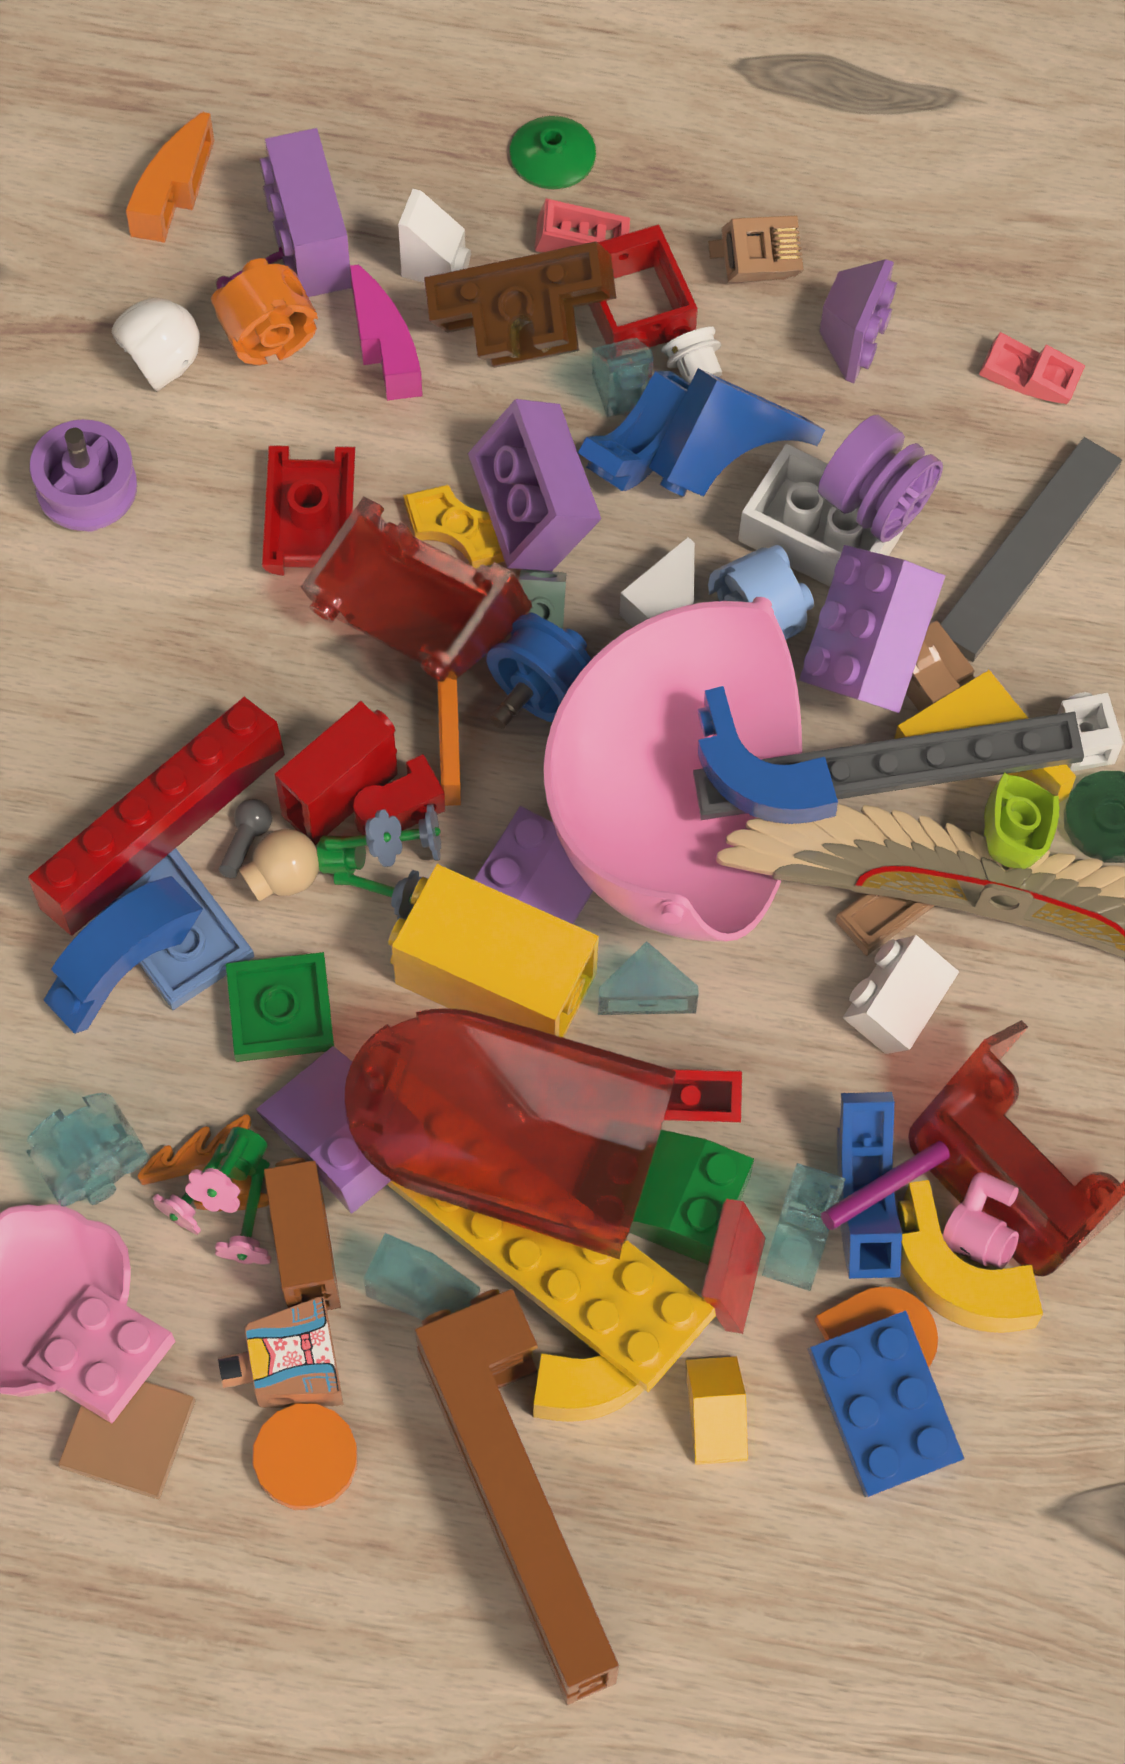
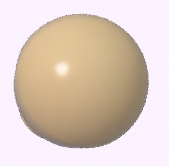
[238,829,319,902]

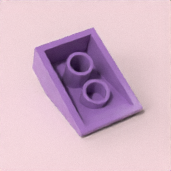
[256,1046,429,1214]

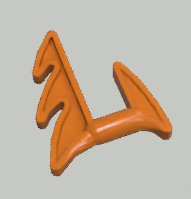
[138,1114,269,1212]

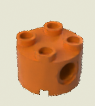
[211,258,318,365]

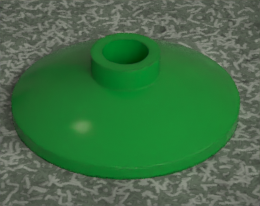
[510,116,596,190]

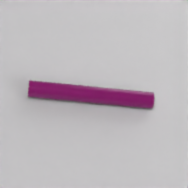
[821,1141,950,1230]

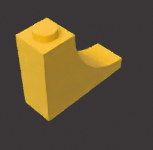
[894,670,1076,803]

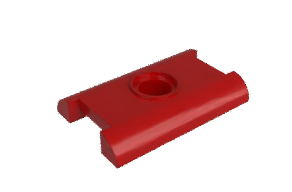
[262,445,355,576]

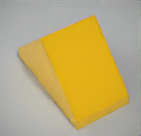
[685,1356,748,1465]

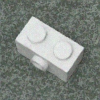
[843,935,959,1054]

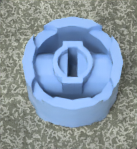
[708,545,814,640]

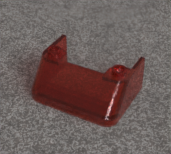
[908,1020,1125,1276]

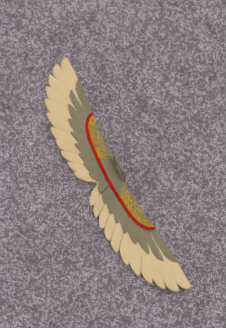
[716,804,1125,958]

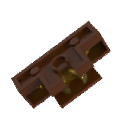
[424,241,617,368]

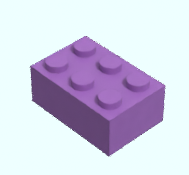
[259,128,352,297]
[468,399,601,571]
[799,545,946,713]

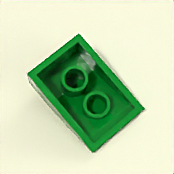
[576,1119,754,1265]

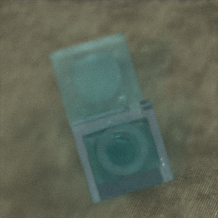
[762,1163,846,1291]

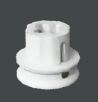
[661,327,722,383]

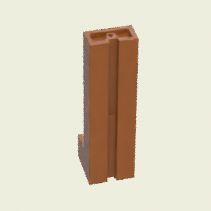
[415,1288,619,1705]

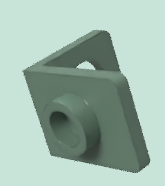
[517,570,567,629]

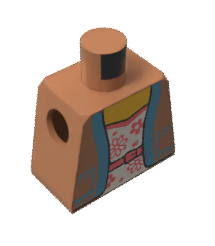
[218,1297,344,1408]

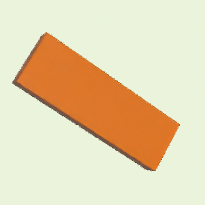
[437,656,461,806]

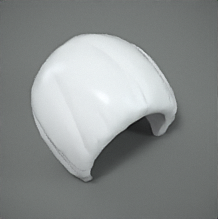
[112,298,200,392]

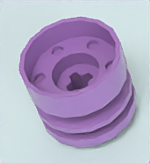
[818,415,944,543]

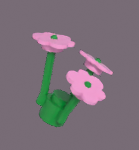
[152,1127,271,1264]

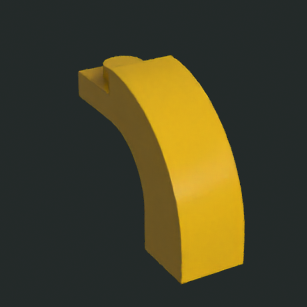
[898,1180,1043,1333]
[533,1354,644,1422]

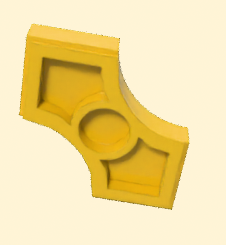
[403,484,505,569]

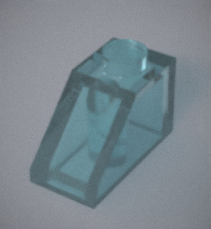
[364,1233,481,1320]

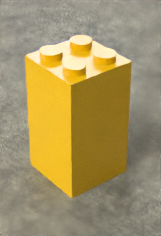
[388,864,599,1056]

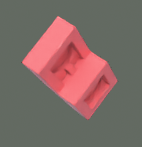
[978,332,1085,404]

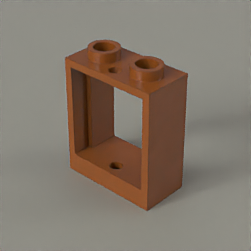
[264,1158,341,1311]

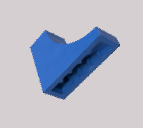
[649,368,825,497]

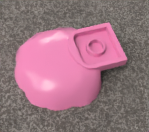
[0,1204,175,1423]

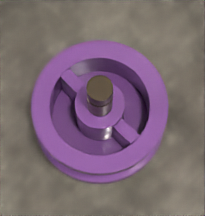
[30,419,137,532]

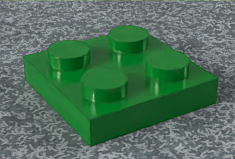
[226,952,335,1062]

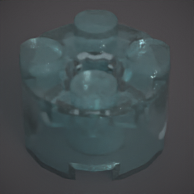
[26,1093,149,1207]

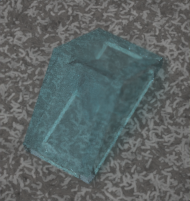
[598,941,699,1015]

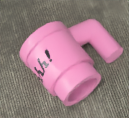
[943,1172,1019,1269]

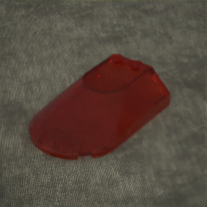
[344,1008,676,1260]

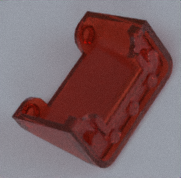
[301,496,533,682]

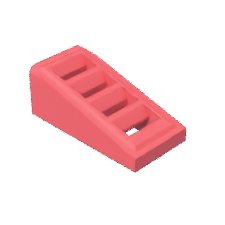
[534,198,630,253]

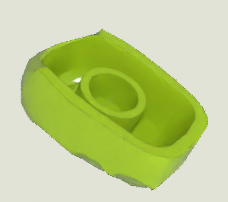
[984,772,1060,870]

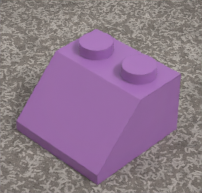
[474,806,593,924]

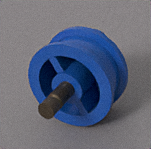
[486,612,592,729]

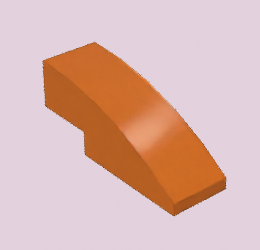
[126,112,214,243]

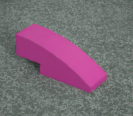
[350,264,423,401]

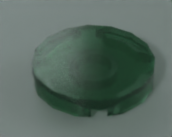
[1063,771,1125,863]

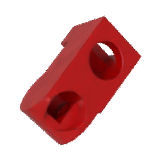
[353,754,446,835]

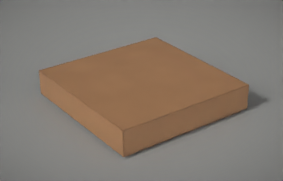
[58,1382,196,1500]

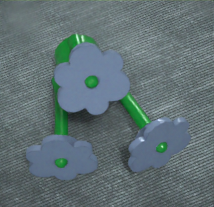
[317,804,441,920]

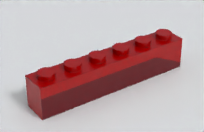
[28,696,285,936]

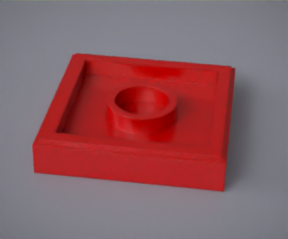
[701,1199,766,1334]

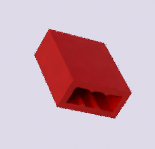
[274,701,398,845]

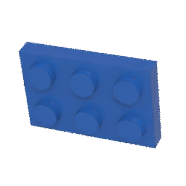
[807,1311,964,1497]

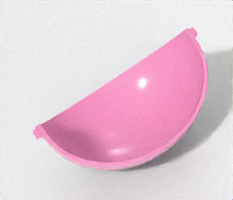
[544,597,802,941]

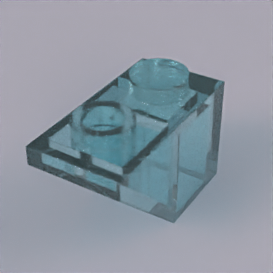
[592,338,654,417]

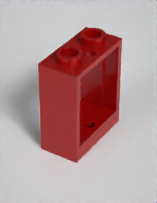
[588,224,698,359]

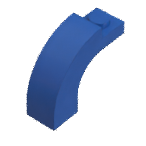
[578,371,690,491]
[697,686,838,824]
[43,876,203,1034]
[837,1092,902,1279]

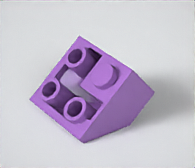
[819,259,897,383]

